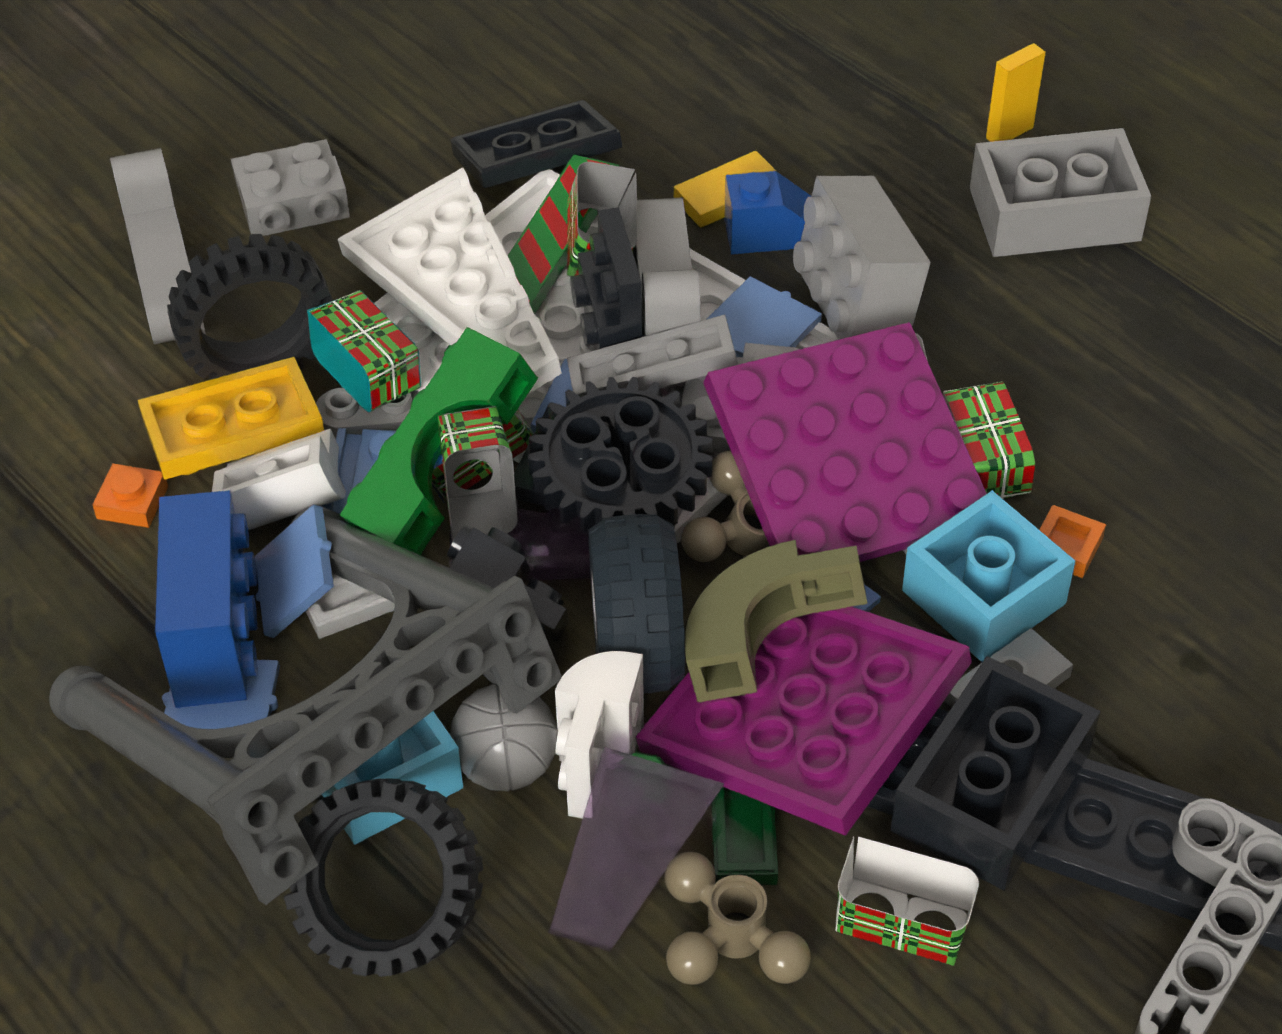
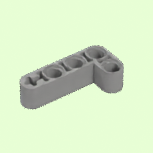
[110,148,206,345]
[634,197,700,337]
[1135,799,1282,1034]

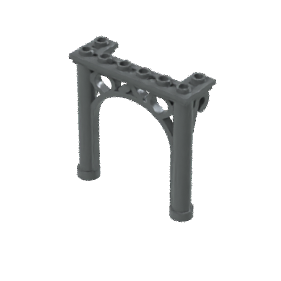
[49,506,562,905]

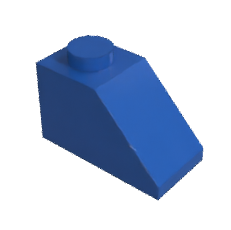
[724,171,811,254]

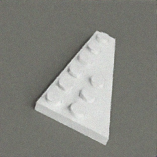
[338,168,562,394]

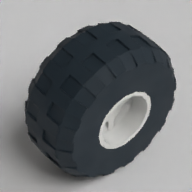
[589,514,685,694]

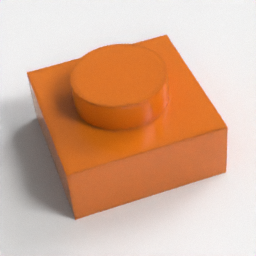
[92,463,168,528]
[1039,505,1106,578]

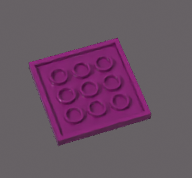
[703,322,987,562]
[635,607,972,836]

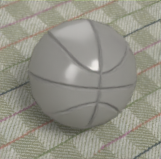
[450,684,558,792]

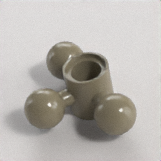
[681,450,769,562]
[665,852,811,985]

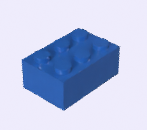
[155,490,258,708]

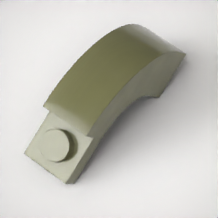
[685,540,867,702]

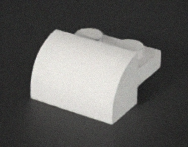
[212,428,346,530]
[555,651,644,820]

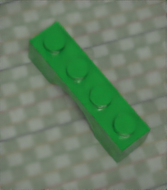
[340,327,538,555]

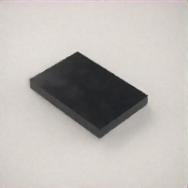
[450,100,622,188]

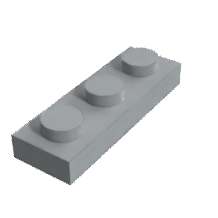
[567,314,738,397]

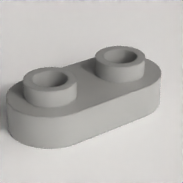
[316,387,419,439]

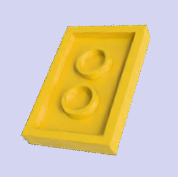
[137,357,324,480]

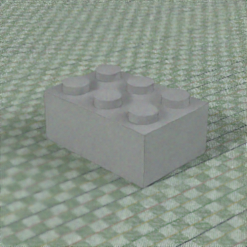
[970,128,1151,257]
[793,176,931,340]

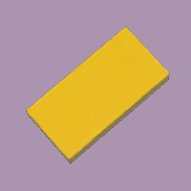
[986,43,1046,142]
[674,151,776,228]

